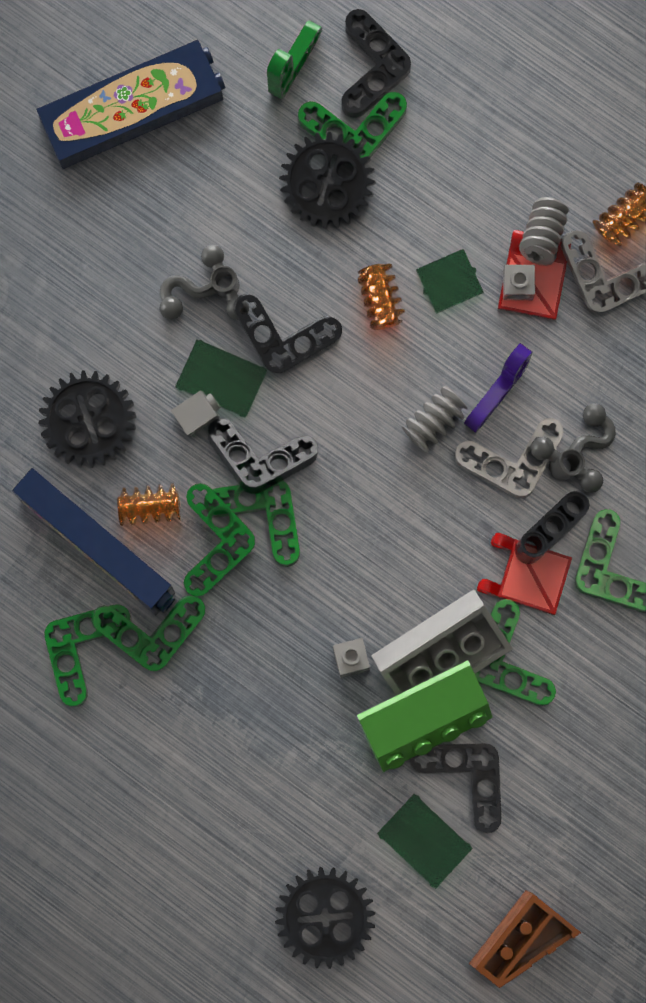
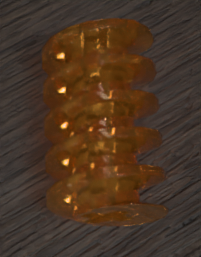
[592,182,646,247]
[357,264,405,330]
[117,483,181,526]

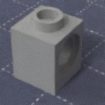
[503,265,535,300]
[171,390,221,437]
[333,638,370,678]

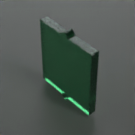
[416,249,484,314]

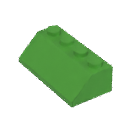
[357,660,493,772]

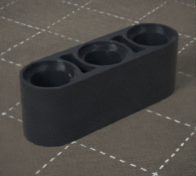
[515,491,590,564]

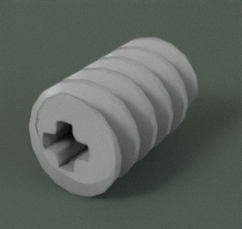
[519,197,569,266]
[402,386,467,452]

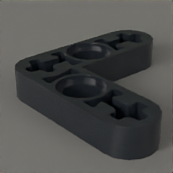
[341,9,411,118]
[233,294,342,373]
[208,418,318,494]
[410,743,502,834]

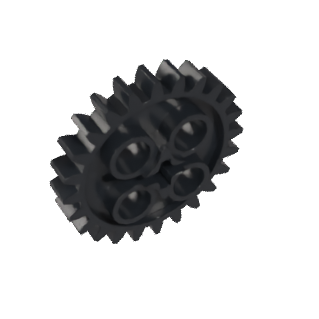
[279,131,376,229]
[38,370,137,468]
[275,867,375,969]

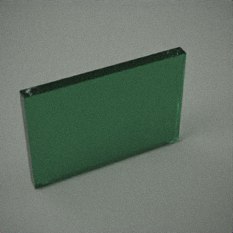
[175,339,268,418]
[377,794,473,889]

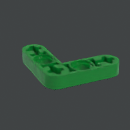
[267,20,322,99]
[298,92,407,158]
[204,480,300,567]
[184,483,255,596]
[575,509,646,613]
[91,595,205,671]
[475,599,556,706]
[44,604,132,707]

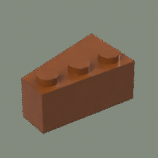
[469,890,581,988]

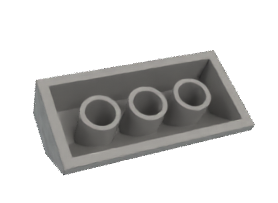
[371,589,512,696]

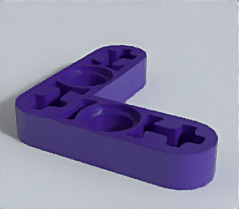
[464,343,533,433]

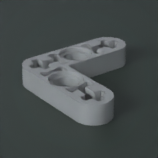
[561,230,646,312]
[454,418,564,499]

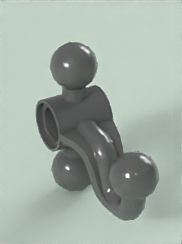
[159,245,249,320]
[530,403,616,493]

